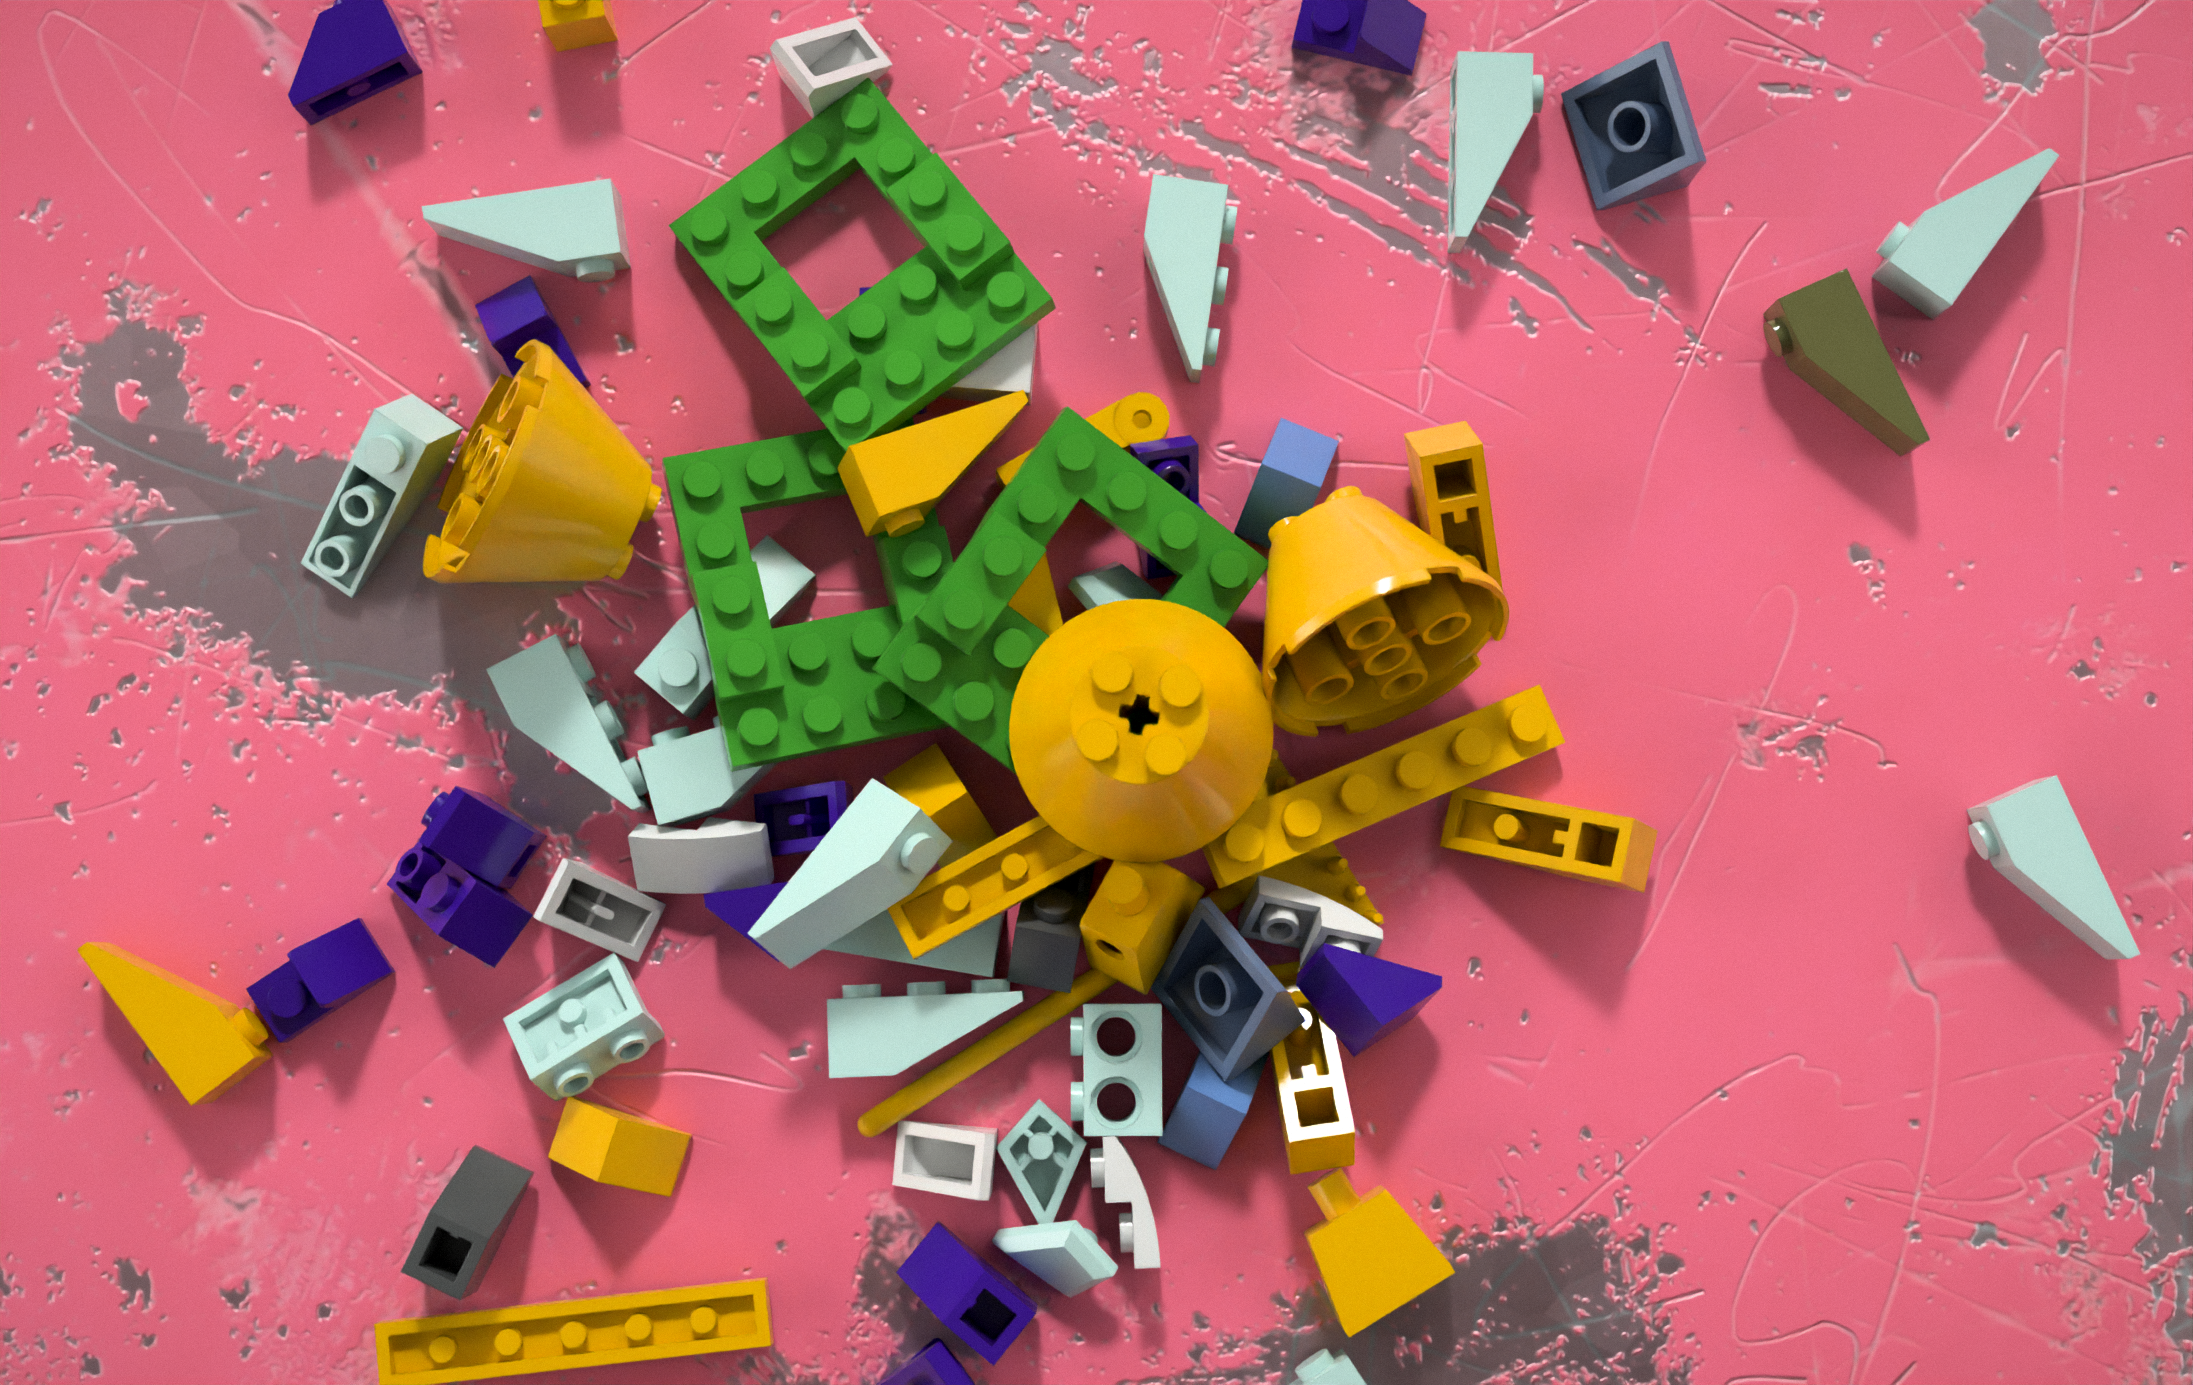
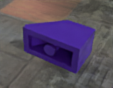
[288,0,423,125]

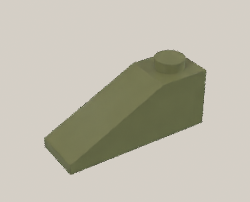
[1763,268,1930,457]

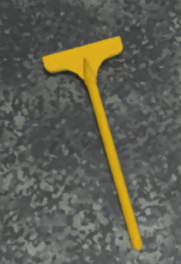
[857,747,1384,1137]

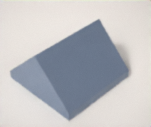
[1561,41,1706,210]
[1151,897,1306,1081]

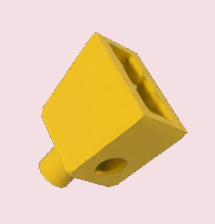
[1080,860,1205,995]
[1304,1167,1456,1338]

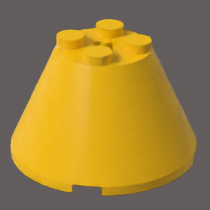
[423,339,662,583]
[1261,486,1509,737]
[1009,599,1273,863]

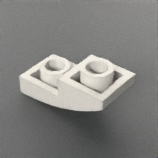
[628,817,775,894]
[1238,875,1383,968]
[1090,1136,1161,1269]

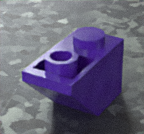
[418,786,547,889]
[387,842,533,968]
[896,1221,1038,1366]

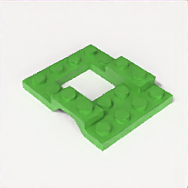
[669,77,1056,453]
[872,406,1268,775]
[662,416,954,772]

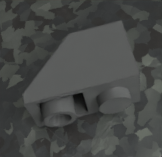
[1007,863,1095,993]
[401,1145,535,1300]

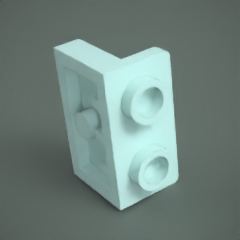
[503,953,665,1101]

